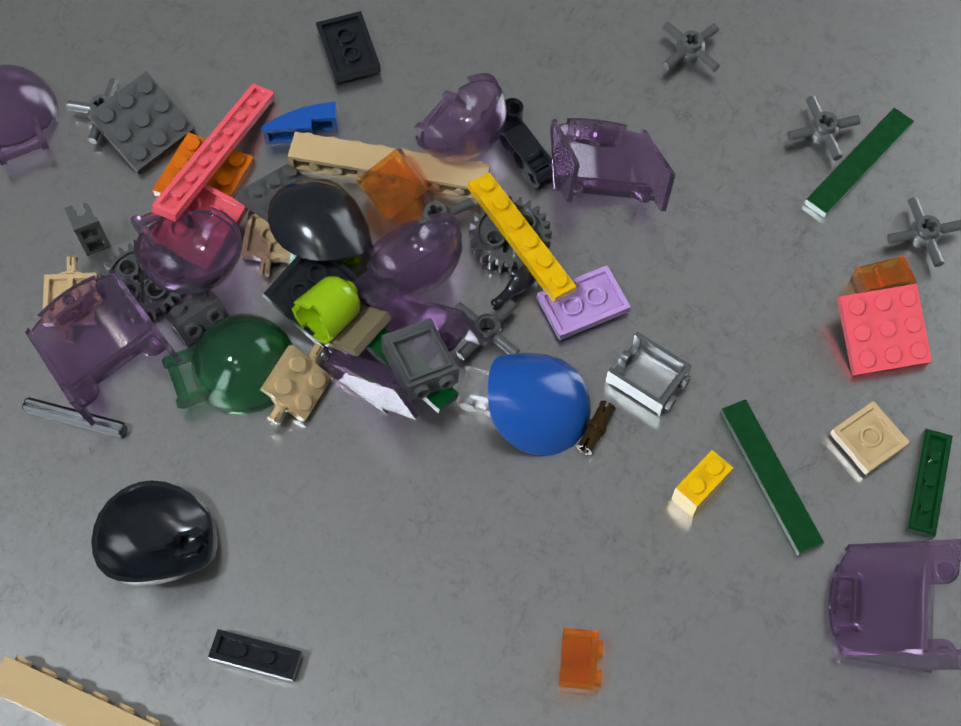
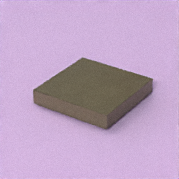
[324,304,391,357]

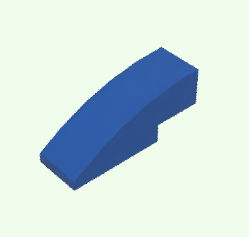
[262,102,338,145]

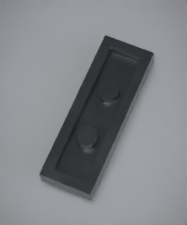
[208,629,302,682]

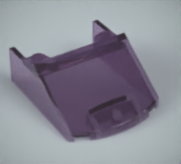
[550,118,675,212]
[25,270,182,426]
[321,290,483,420]
[828,539,961,673]

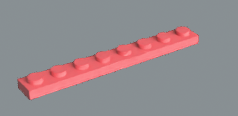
[152,83,275,222]

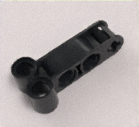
[481,98,559,188]

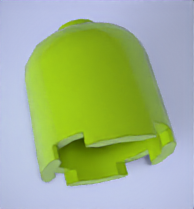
[292,276,360,344]

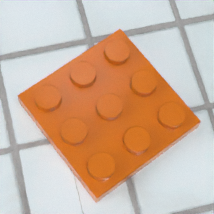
[152,132,255,198]

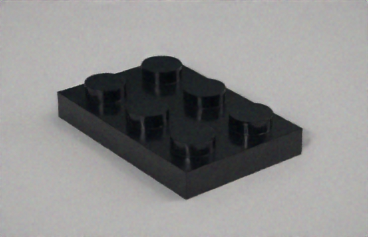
[316,11,381,83]

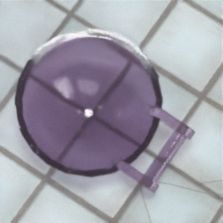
[0,65,58,166]
[414,73,507,162]
[130,206,242,295]
[352,213,463,308]

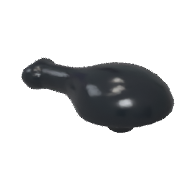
[491,265,536,311]

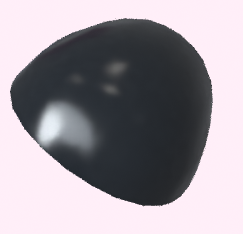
[268,178,373,261]
[91,480,218,586]

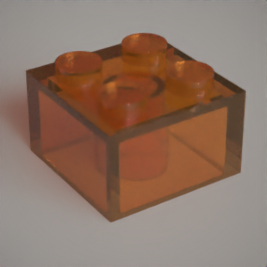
[356,149,432,221]

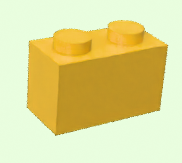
[672,450,733,517]

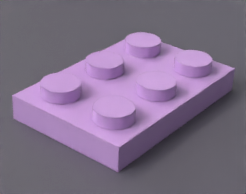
[537,265,631,341]

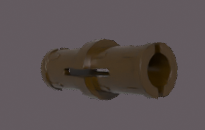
[576,400,616,455]

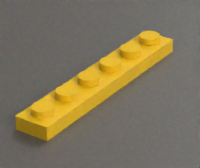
[468,172,577,303]

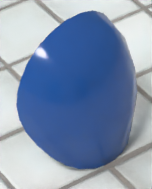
[488,353,591,455]

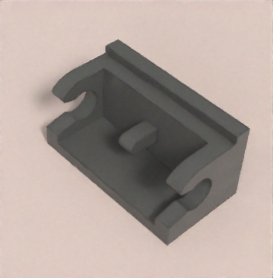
[65,203,111,256]

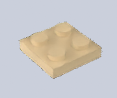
[830,401,910,475]

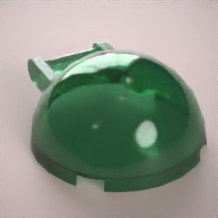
[162,314,293,414]

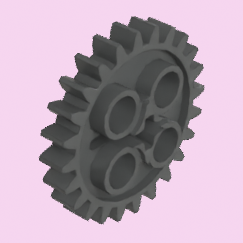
[469,196,552,274]
[99,241,186,323]

